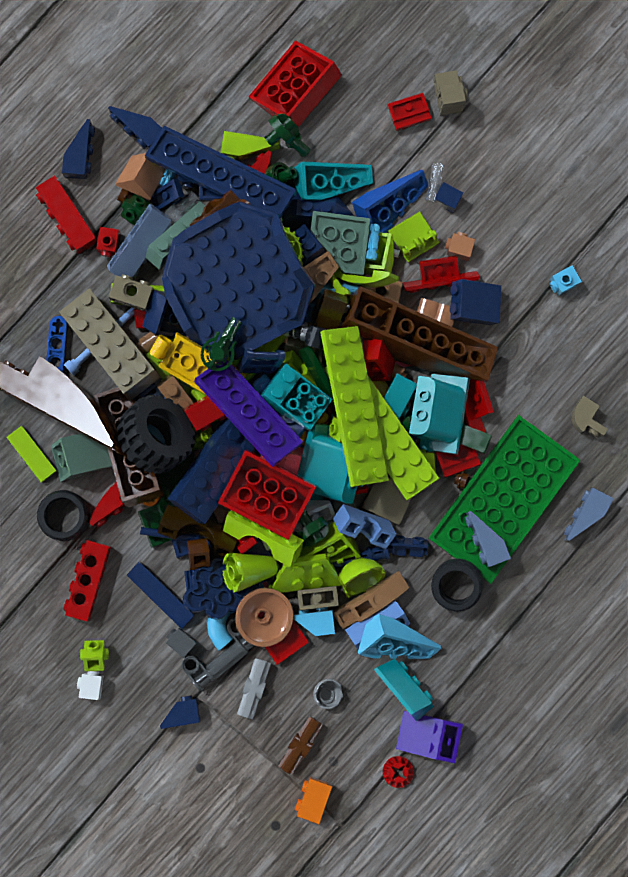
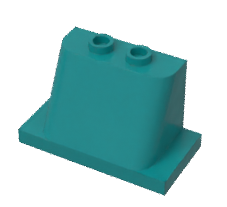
[409,374,470,455]
[297,423,358,504]

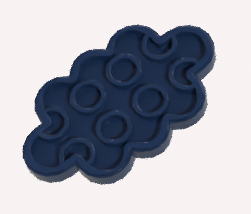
[183,551,269,620]

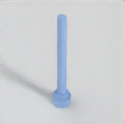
[64,307,136,376]

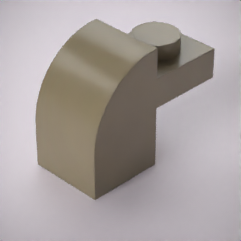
[571,396,608,438]

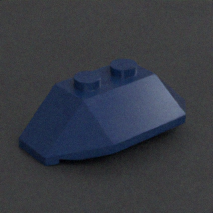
[282,192,354,229]

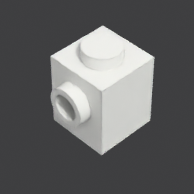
[77,671,104,700]

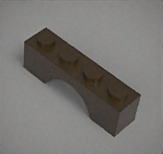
[157,505,238,558]

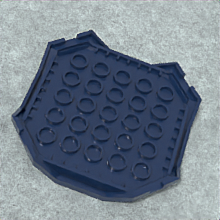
[162,202,316,360]

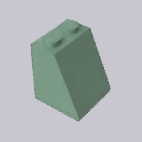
[51,434,112,482]

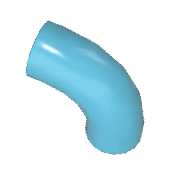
[207,611,233,651]

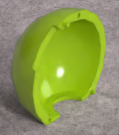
[339,558,386,598]

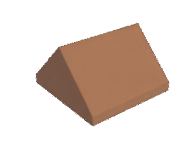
[115,153,165,200]

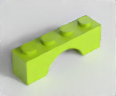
[223,510,304,567]

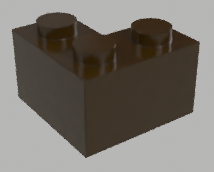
[311,289,349,330]

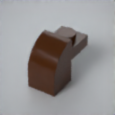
[187,538,210,570]

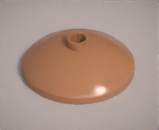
[235,588,293,647]

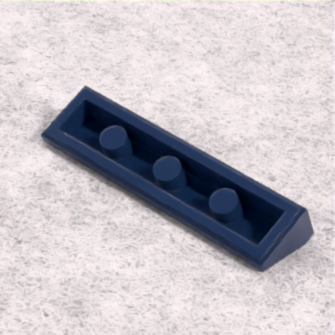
[127,561,195,629]

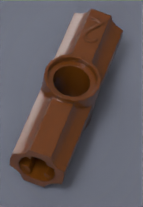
[278,716,323,775]

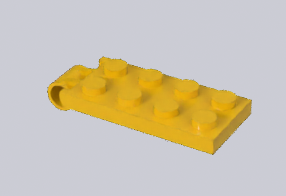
[149,332,248,395]

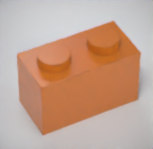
[295,777,332,824]

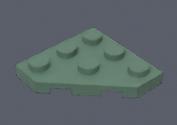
[310,211,370,276]

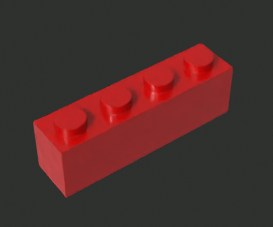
[35,175,98,254]

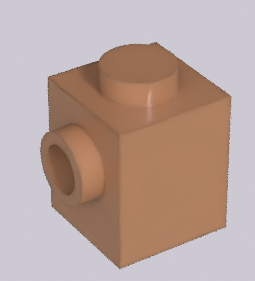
[445,232,475,261]

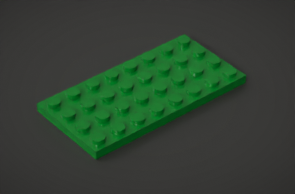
[428,415,580,584]

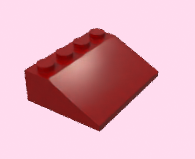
[248,40,342,127]
[218,449,316,540]

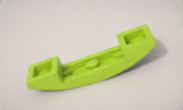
[334,268,399,288]

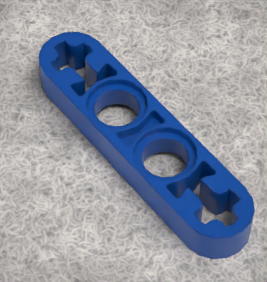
[46,316,68,373]

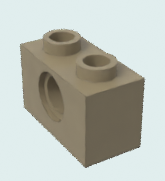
[109,274,154,312]
[297,586,339,610]

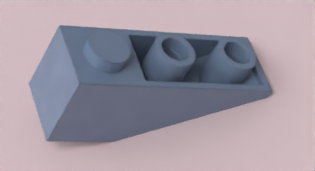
[564,488,614,541]
[465,511,511,567]

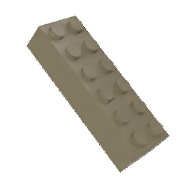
[59,288,160,401]

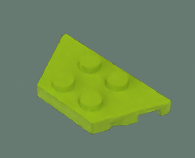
[269,554,341,593]

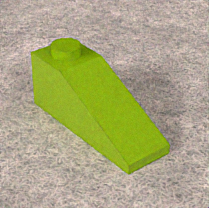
[221,131,281,161]

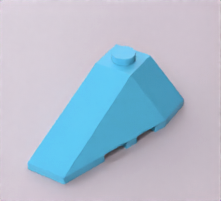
[358,614,441,659]

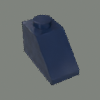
[160,695,201,729]

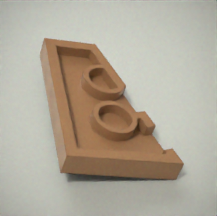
[303,251,339,306]

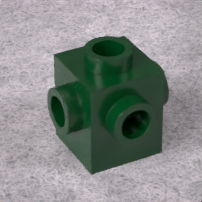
[121,194,152,225]

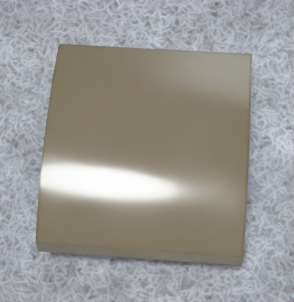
[362,477,411,525]

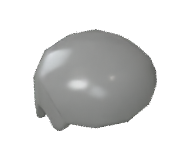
[313,679,343,709]

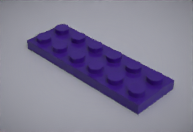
[194,358,303,467]

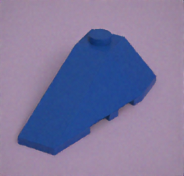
[352,170,428,233]

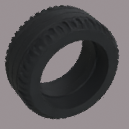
[37,490,90,541]
[431,559,483,612]

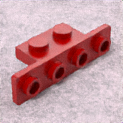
[402,256,480,293]
[450,375,494,433]

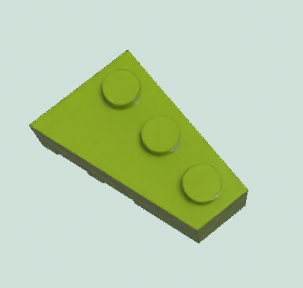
[300,522,361,564]

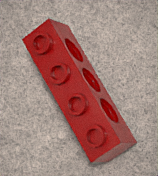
[63,540,111,622]

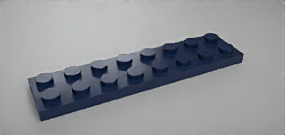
[145,126,297,218]

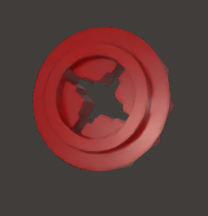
[383,756,414,788]

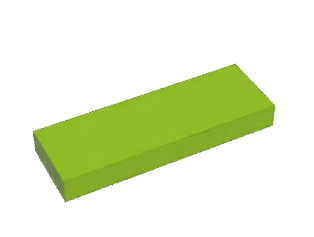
[6,425,57,483]

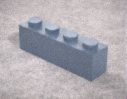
[107,204,171,279]

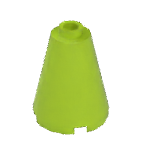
[223,553,279,592]

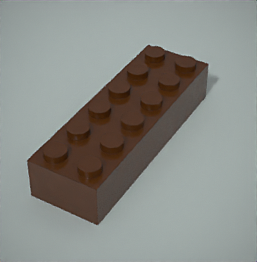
[93,387,165,508]

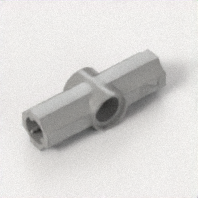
[237,658,271,719]

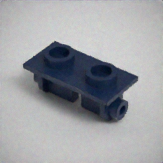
[388,535,428,557]

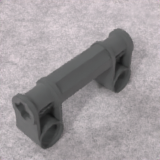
[182,618,255,692]

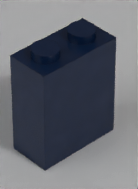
[450,279,502,325]

